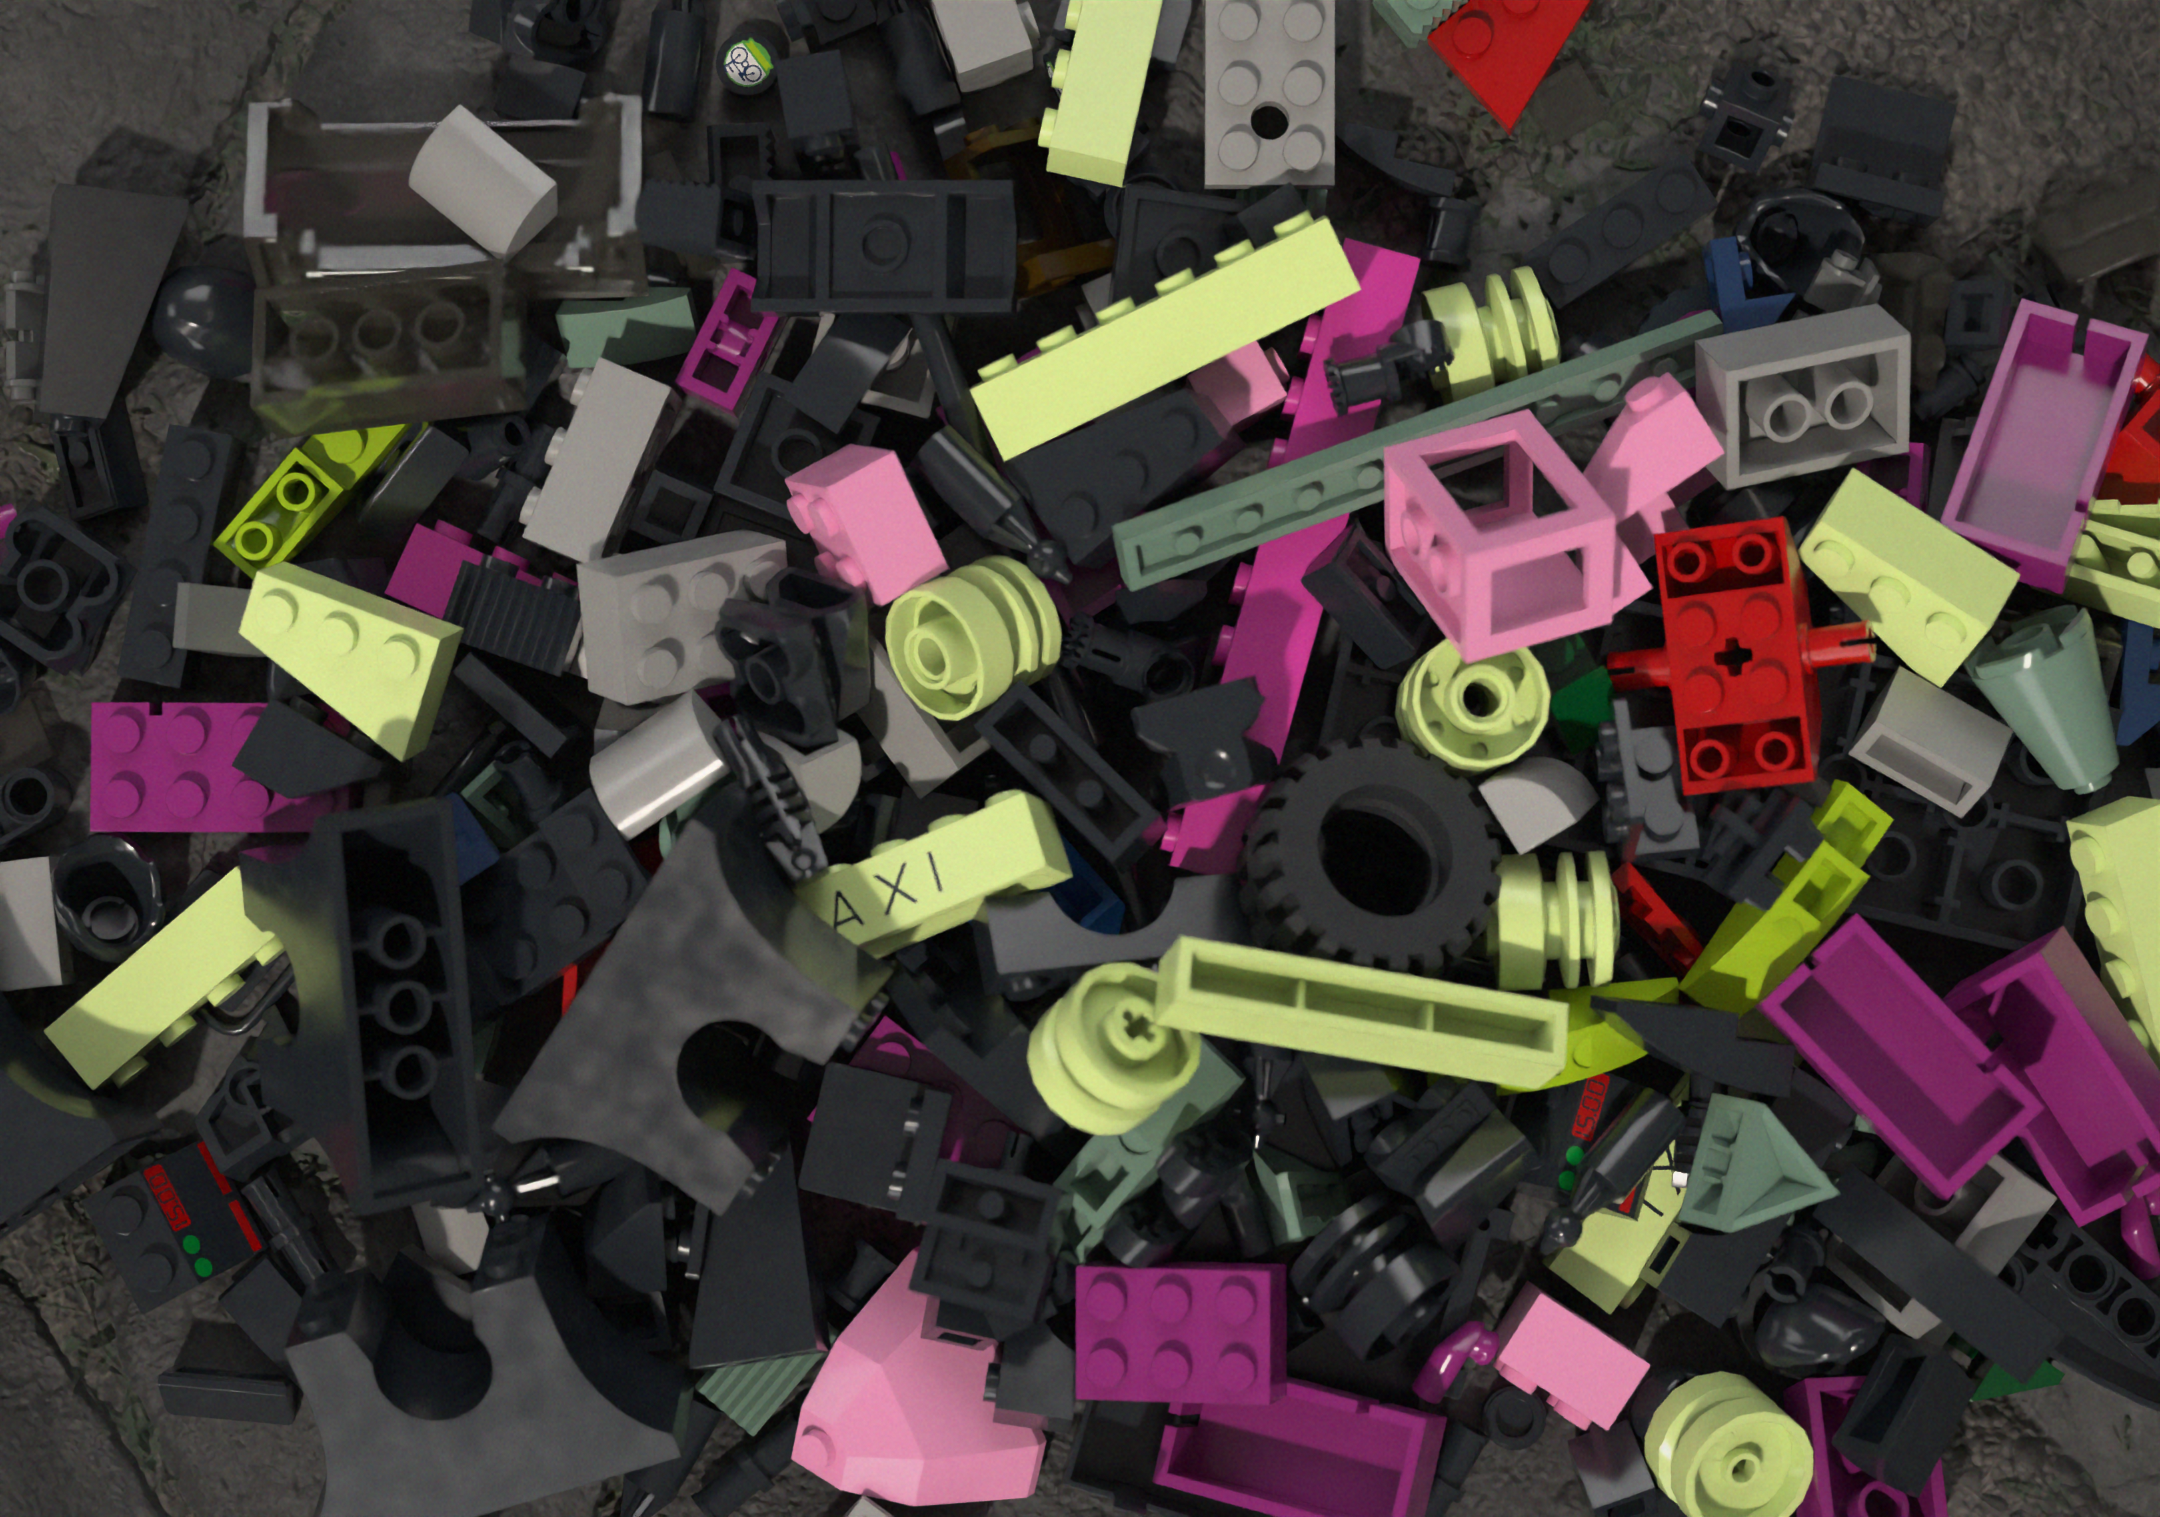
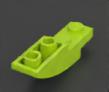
[213,351,437,580]
[1678,780,1894,1019]
[1424,977,1679,1096]

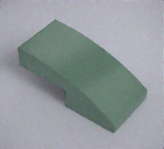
[555,287,701,368]

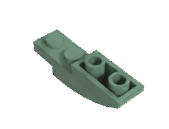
[1052,1033,1246,1265]

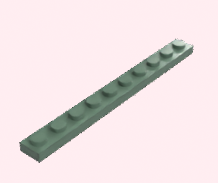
[1112,310,1723,592]

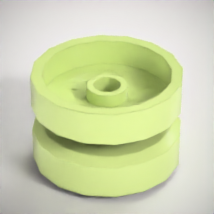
[1027,963,1201,1135]
[1645,1371,1813,1517]

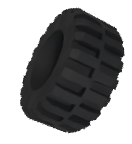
[1236,735,1502,980]

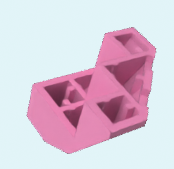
[1576,372,1725,615]
[791,1246,1047,1506]

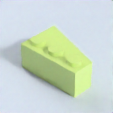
[1797,468,2021,688]
[2029,499,2160,629]
[239,561,464,762]

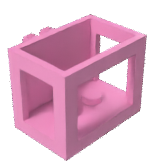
[1384,409,1615,664]

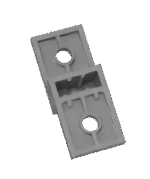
[1203,0,1335,189]

